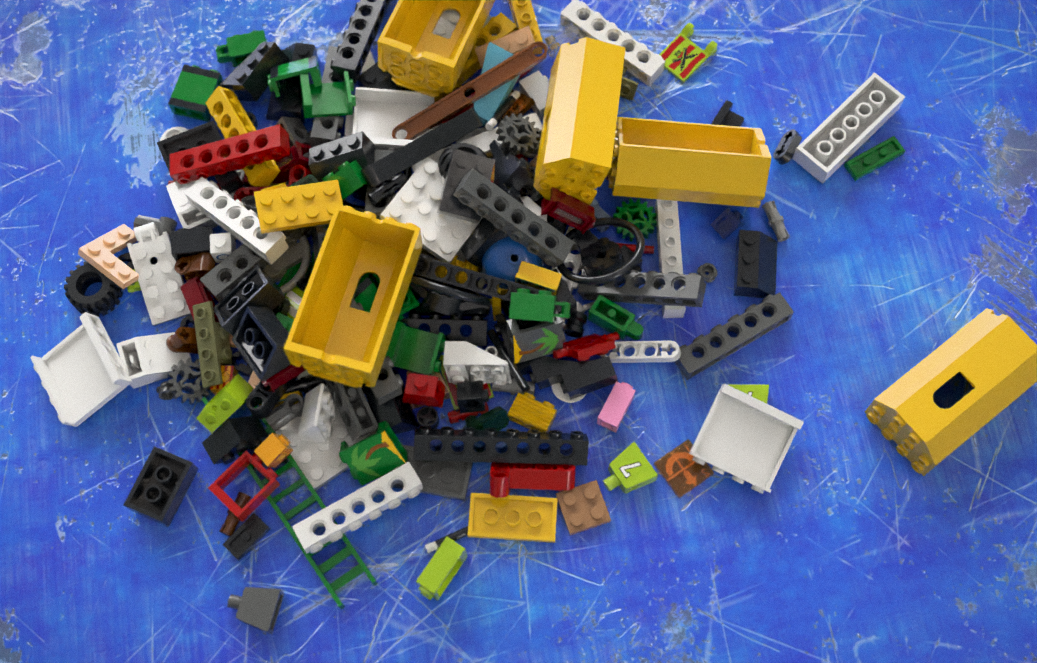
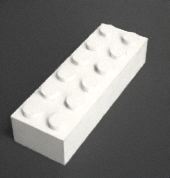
[793,73,905,184]

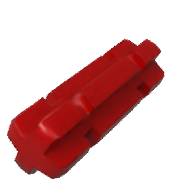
[447,402,489,424]

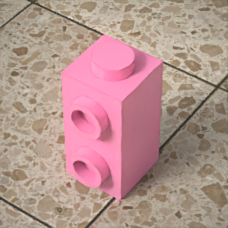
[597,381,636,433]

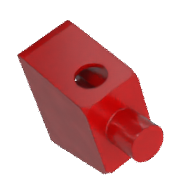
[402,373,446,408]

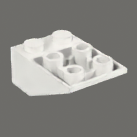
[166,179,218,229]
[117,332,193,389]
[443,341,512,385]
[298,384,337,444]

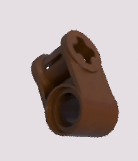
[174,252,215,281]
[166,327,198,354]

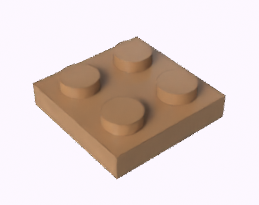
[556,480,611,536]

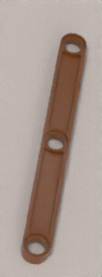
[392,42,547,140]

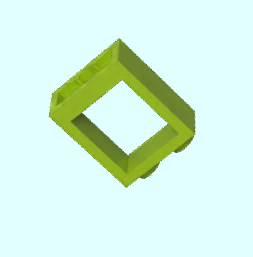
[196,374,253,433]
[416,537,468,601]

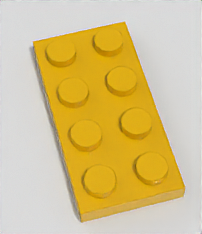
[254,180,343,234]
[467,493,558,543]

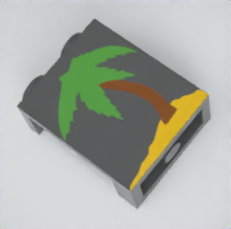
[507,310,566,364]

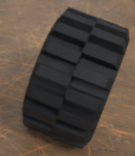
[64,261,123,317]

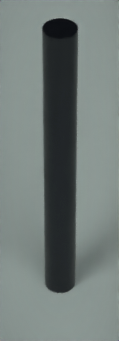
[487,329,530,392]

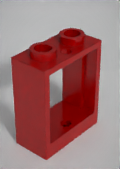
[208,450,280,522]

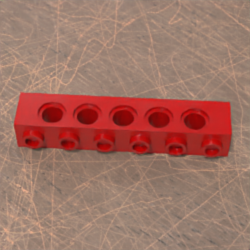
[170,124,290,184]

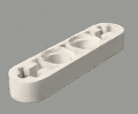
[600,341,681,363]

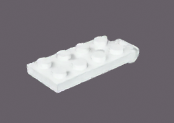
[127,222,191,326]

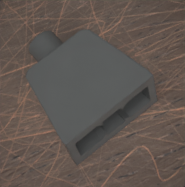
[227,587,284,634]

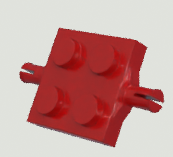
[553,332,619,361]

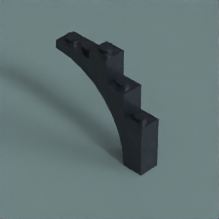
[461,140,533,269]
[494,313,618,400]

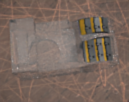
[543,22,580,58]

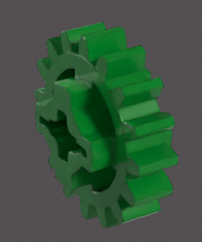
[613,198,657,242]

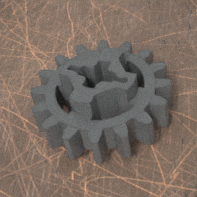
[496,113,541,156]
[166,358,210,404]

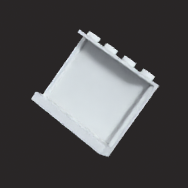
[352,87,434,151]
[30,312,132,427]
[689,384,804,494]

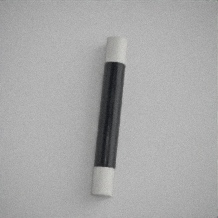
[485,90,520,131]
[425,526,468,553]

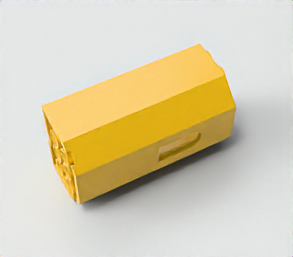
[377,0,495,97]
[533,37,625,205]
[608,117,771,208]
[284,205,423,388]
[865,309,1037,476]

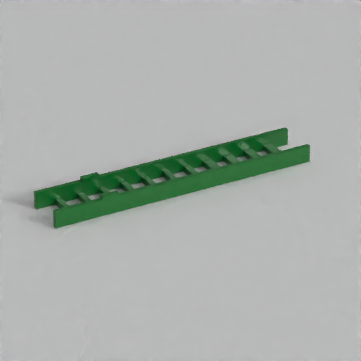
[202,394,378,609]

